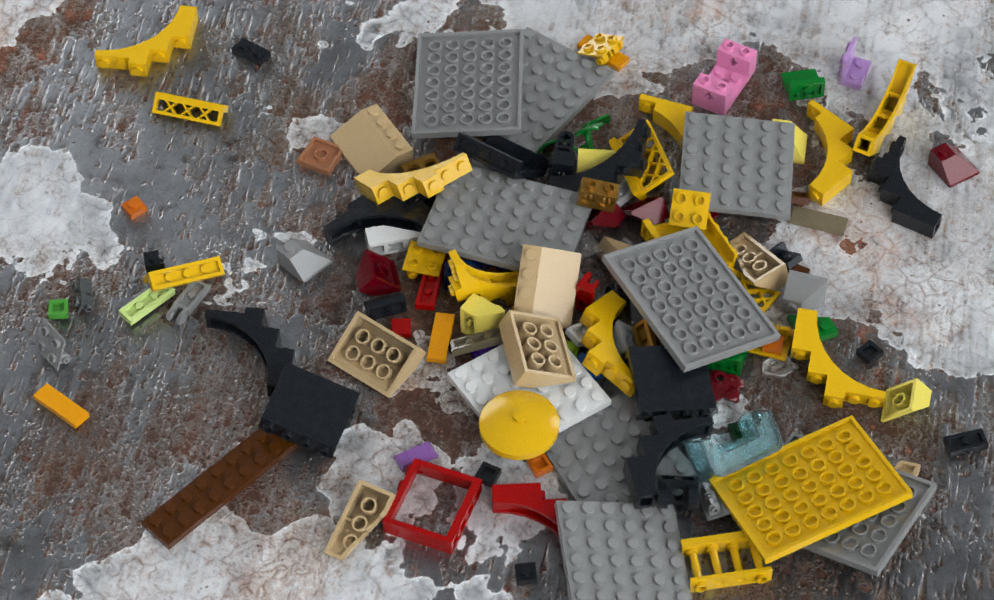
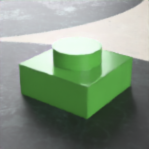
[48,299,69,320]

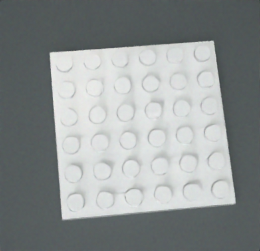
[447,344,611,433]

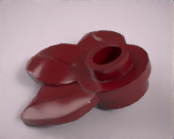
[710,370,745,403]

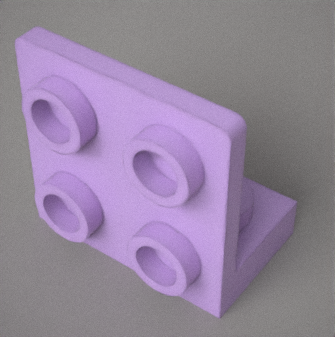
[838,37,872,90]

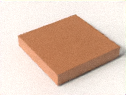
[296,136,343,176]

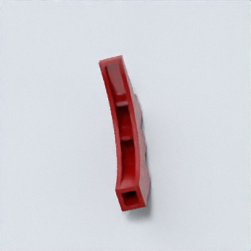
[492,483,566,536]

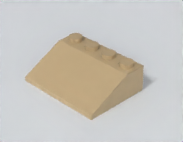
[330,104,413,175]
[513,244,582,329]
[498,310,577,389]
[327,311,426,398]

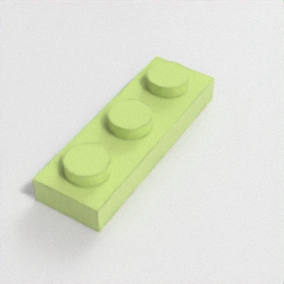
[118,288,176,326]

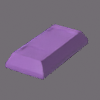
[394,441,438,473]

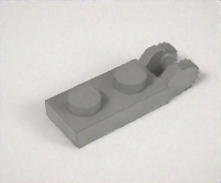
[166,281,211,326]

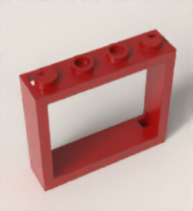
[381,458,482,555]

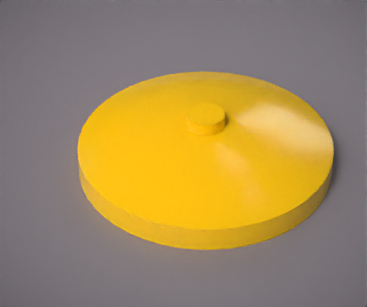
[479,390,559,460]

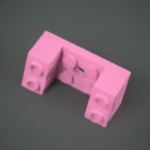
[692,38,757,115]

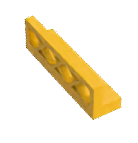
[152,91,229,126]
[143,256,225,292]

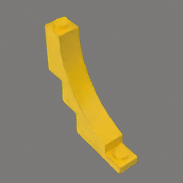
[638,93,693,149]
[806,99,854,206]

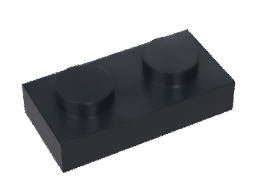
[232,37,271,67]
[943,428,989,457]

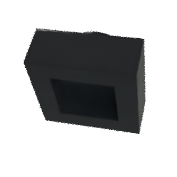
[856,340,884,366]
[474,461,502,488]
[514,562,537,586]

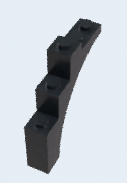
[547,119,651,192]
[866,135,942,239]
[323,195,431,243]
[205,307,296,397]
[623,414,714,509]

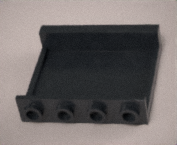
[453,132,549,179]
[623,345,717,422]
[258,362,360,459]

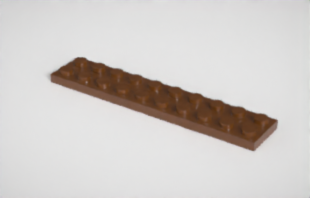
[141,428,299,550]

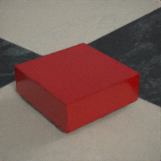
[391,318,411,338]

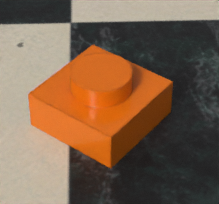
[121,196,147,220]

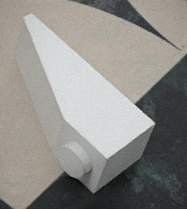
[365,225,421,255]

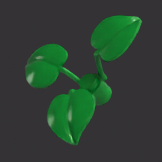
[537,114,611,155]

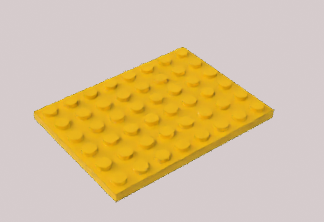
[709,415,913,564]

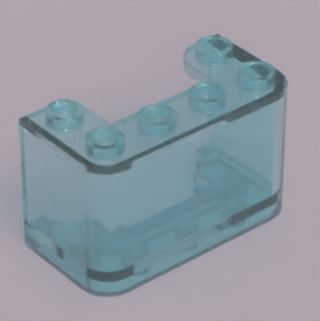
[684,410,783,477]

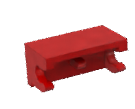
[576,272,599,313]

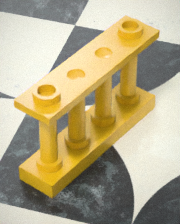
[680,531,773,593]

